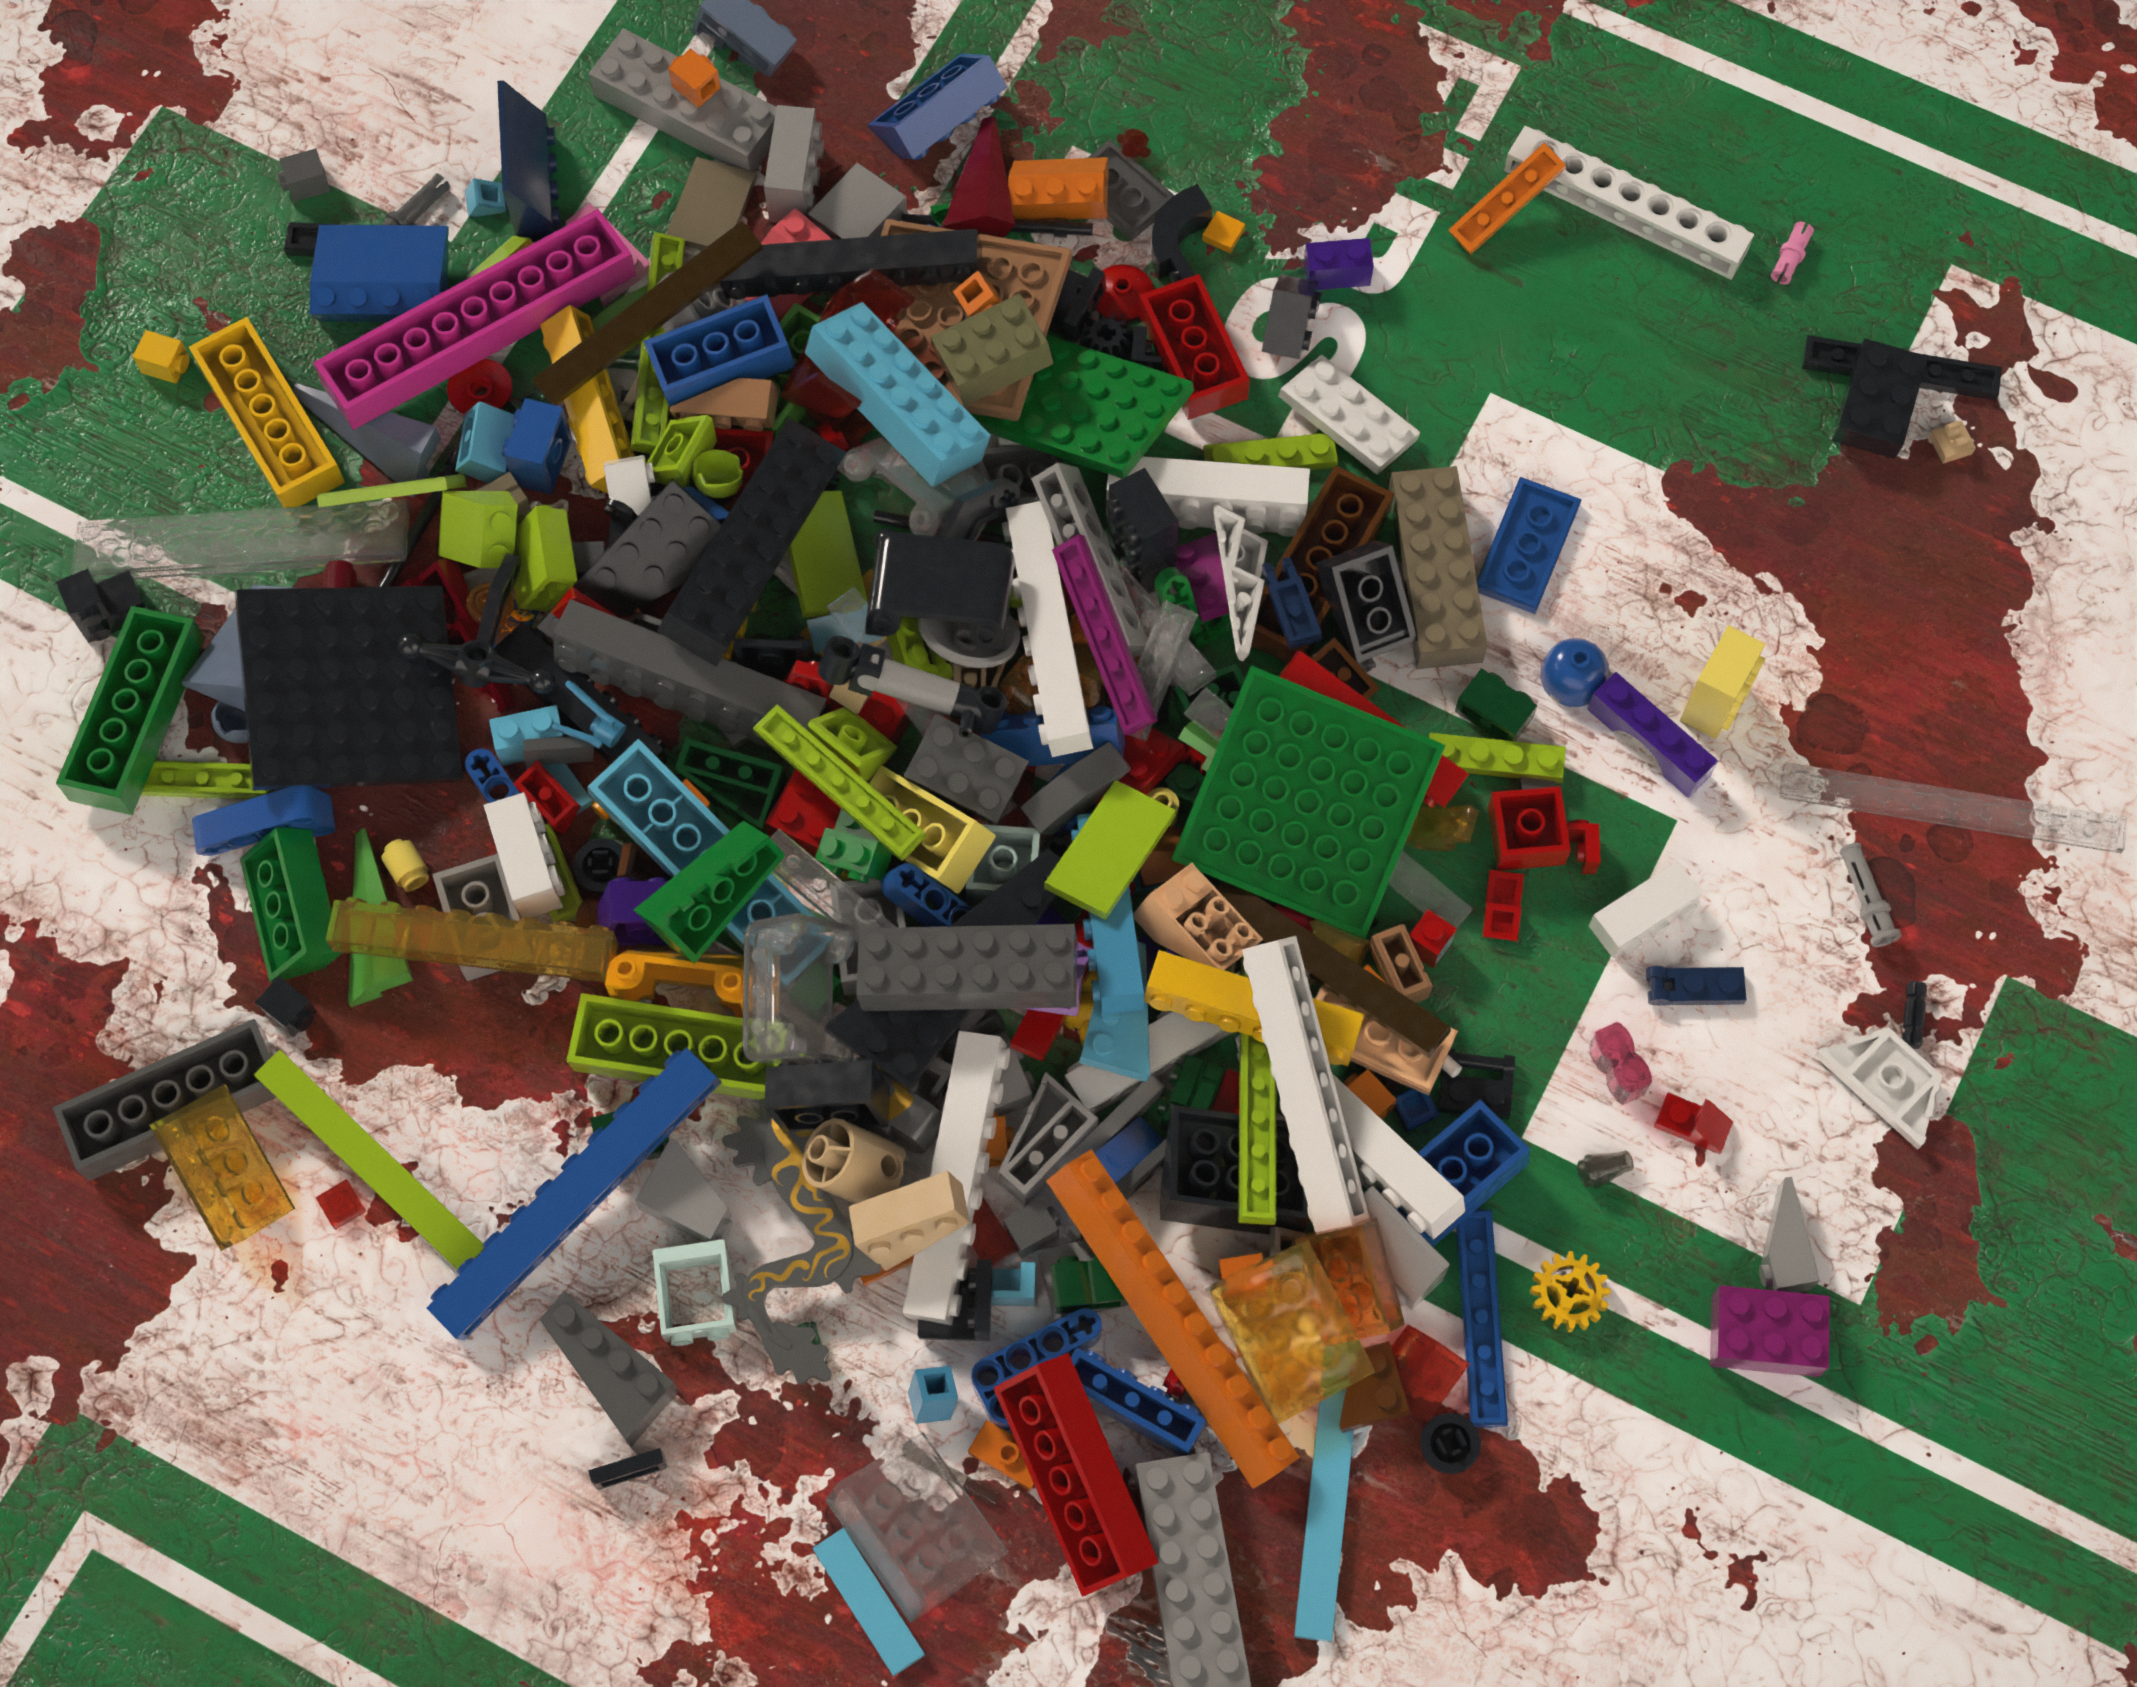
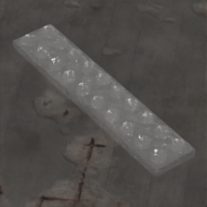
[71,499,409,582]

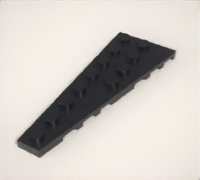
[825,849,1061,1092]

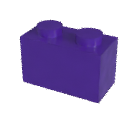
[1303,238,1374,290]

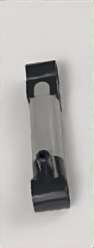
[817,636,1008,738]

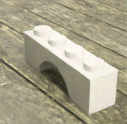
[603,455,656,516]

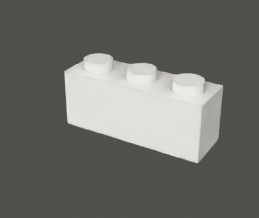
[1589,861,1703,959]

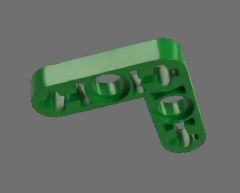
[1155,567,1232,649]

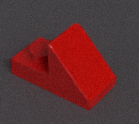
[1654,1092,1733,1154]

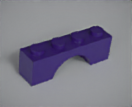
[1587,672,1718,798]

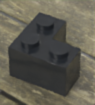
[1261,274,1322,359]
[56,568,148,643]

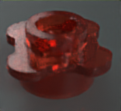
[1116,129,1151,158]

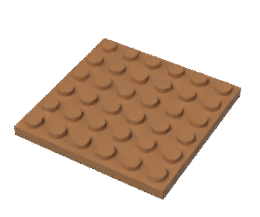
[829,219,1072,421]

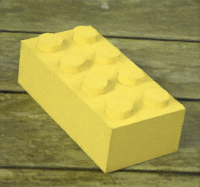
[869,765,996,895]

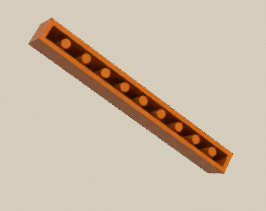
[1046,1149,1300,1489]

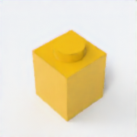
[132,330,190,384]

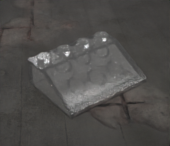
[825,1432,1009,1623]

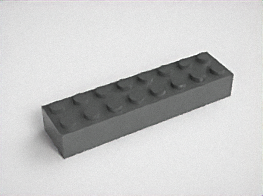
[554,599,826,746]

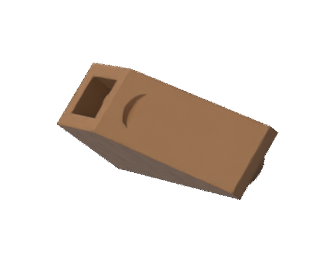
[670,378,779,432]

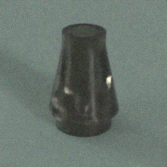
[1577,1150,1634,1189]

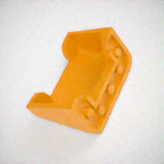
[605,944,762,1020]

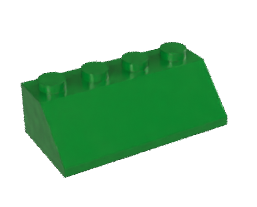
[240,827,342,983]

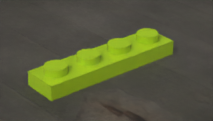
[1203,433,1338,470]
[1429,733,1566,783]

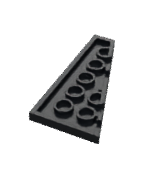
[536,479,722,642]

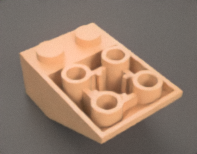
[1133,863,1263,970]

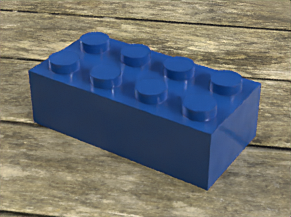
[644,295,795,408]
[1376,1100,1530,1247]

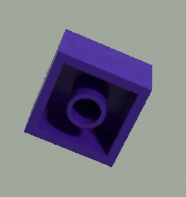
[597,877,668,946]

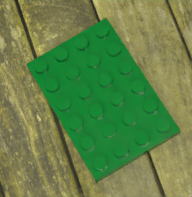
[970,335,1194,479]

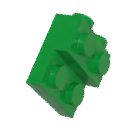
[814,809,892,884]

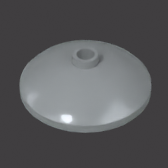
[918,614,1020,668]

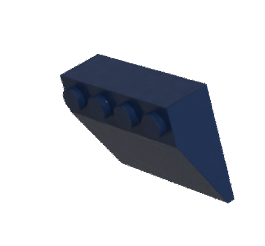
[497,80,561,242]

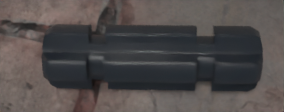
[1902,981,1927,1049]

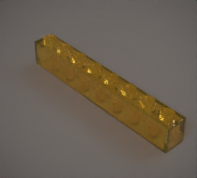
[326,897,618,982]

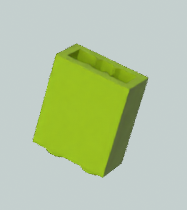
[514,505,578,612]

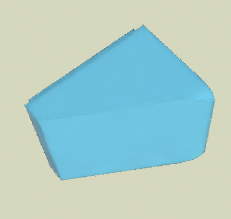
[465,178,507,217]

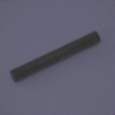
[899,1442,1002,1508]

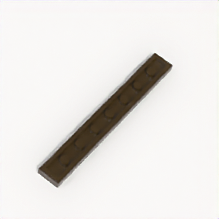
[532,220,764,406]
[1216,881,1451,1058]

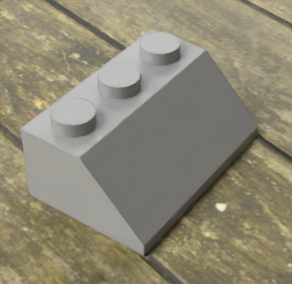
[1336,1186,1450,1310]

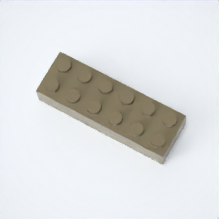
[1388,466,1488,669]

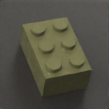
[930,293,1053,407]

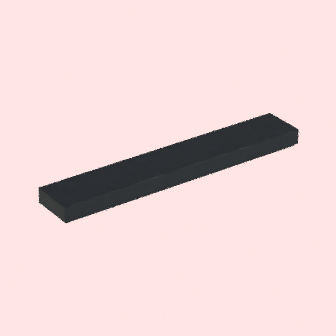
[1802,335,2002,401]

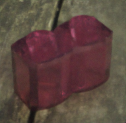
[1589,1021,1652,1105]

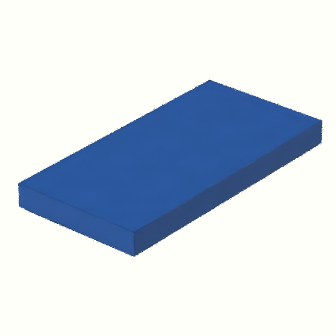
[1477,477,1582,614]

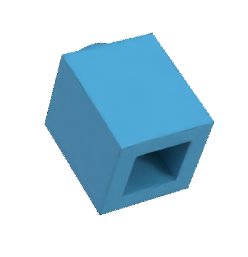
[908,1366,958,1424]

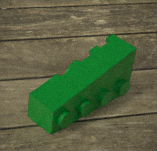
[634,821,786,964]

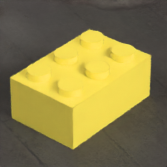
[1680,625,1766,739]

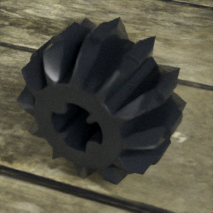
[1079,312,1133,360]

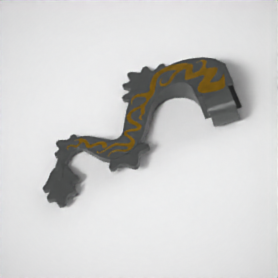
[721,1061,942,1385]

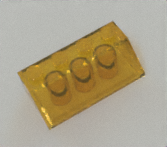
[149,1084,296,1251]

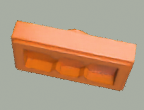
[967,1420,1034,1491]

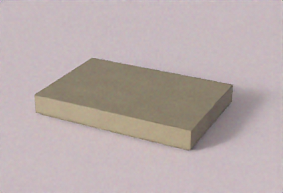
[666,157,757,250]

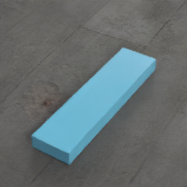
[812,1527,925,1677]

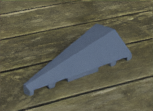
[293,383,441,497]

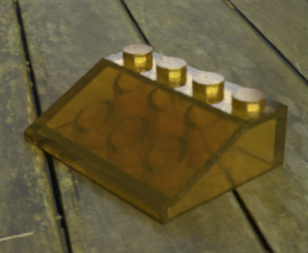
[1205,1240,1376,1424]

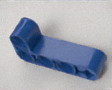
[192,785,336,856]
[881,863,972,927]
[971,1308,1102,1431]

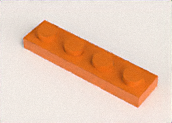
[1448,142,1566,255]

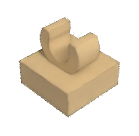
[1929,421,1976,464]

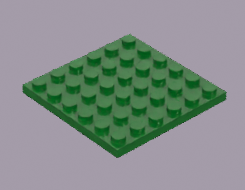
[1171,665,1446,939]

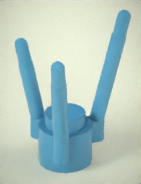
[552,681,626,749]

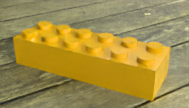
[189,317,345,514]

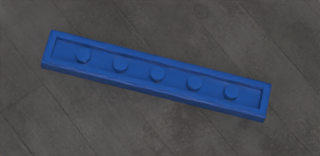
[1456,1210,1508,1428]

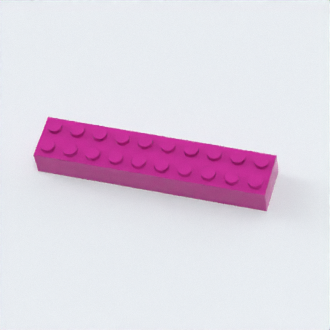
[313,209,636,430]

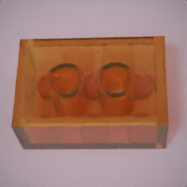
[1295,1217,1405,1346]

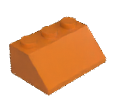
[1008,157,1109,221]

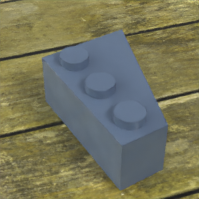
[691,0,797,78]

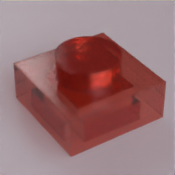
[315,1179,367,1230]

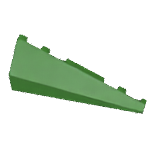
[348,828,413,1007]

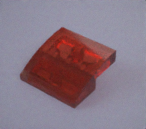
[1391,1324,1470,1424]

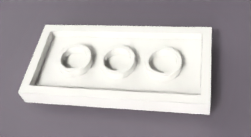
[1278,355,1420,475]

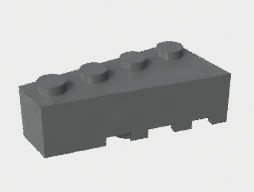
[539,1292,679,1448]

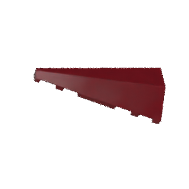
[941,116,1015,238]
[400,558,516,713]

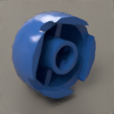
[1540,638,1609,707]

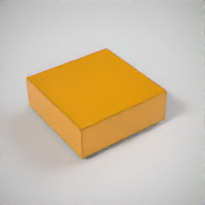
[1202,211,1245,254]

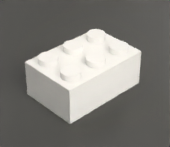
[484,792,566,920]

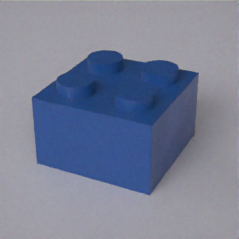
[502,398,573,495]

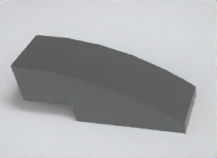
[1021,742,1131,835]

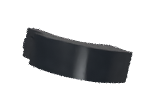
[1151,184,1212,284]

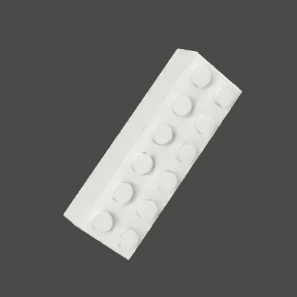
[1106,457,1310,537]

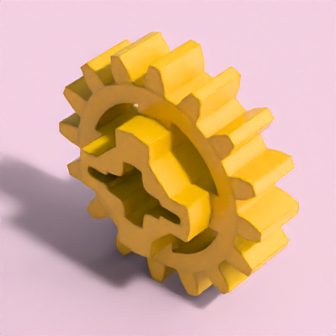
[1530,1251,1611,1332]

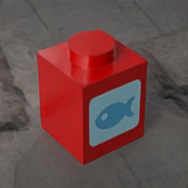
[1409,909,1457,969]

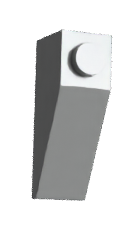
[1759,1176,1820,1292]

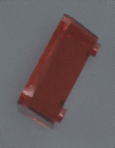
[780,268,916,418]

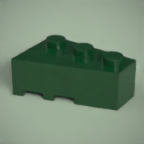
[675,738,788,836]

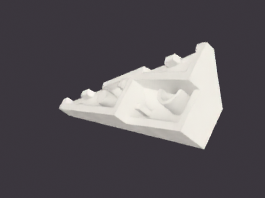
[1214,505,1268,662]

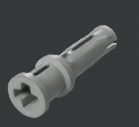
[1839,843,1902,947]

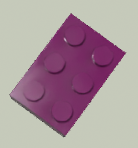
[1710,1285,1830,1377]

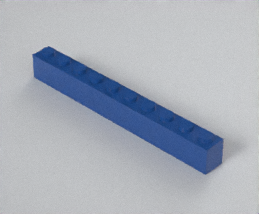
[426,1047,722,1341]

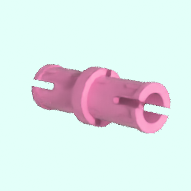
[1771,222,1814,285]

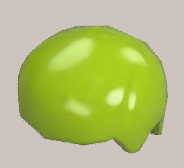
[693,449,744,499]

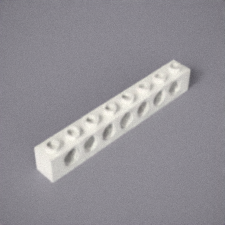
[1504,126,1754,280]

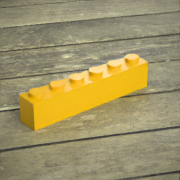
[540,305,635,494]
[1144,950,1364,1066]

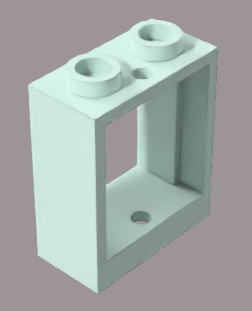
[652,1239,738,1346]

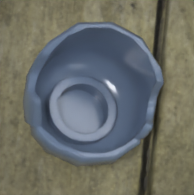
[211,701,248,743]

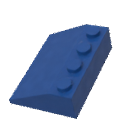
[310,225,449,322]

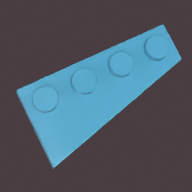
[1079,942,1150,1082]

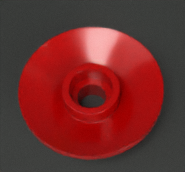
[1096,264,1154,322]
[447,359,513,415]

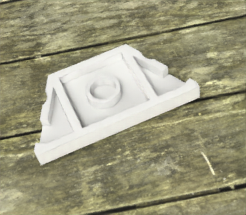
[1815,1027,1942,1150]

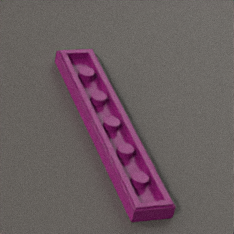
[1052,534,1158,735]

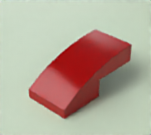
[1482,870,1524,942]

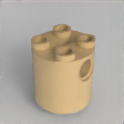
[802,1118,906,1204]

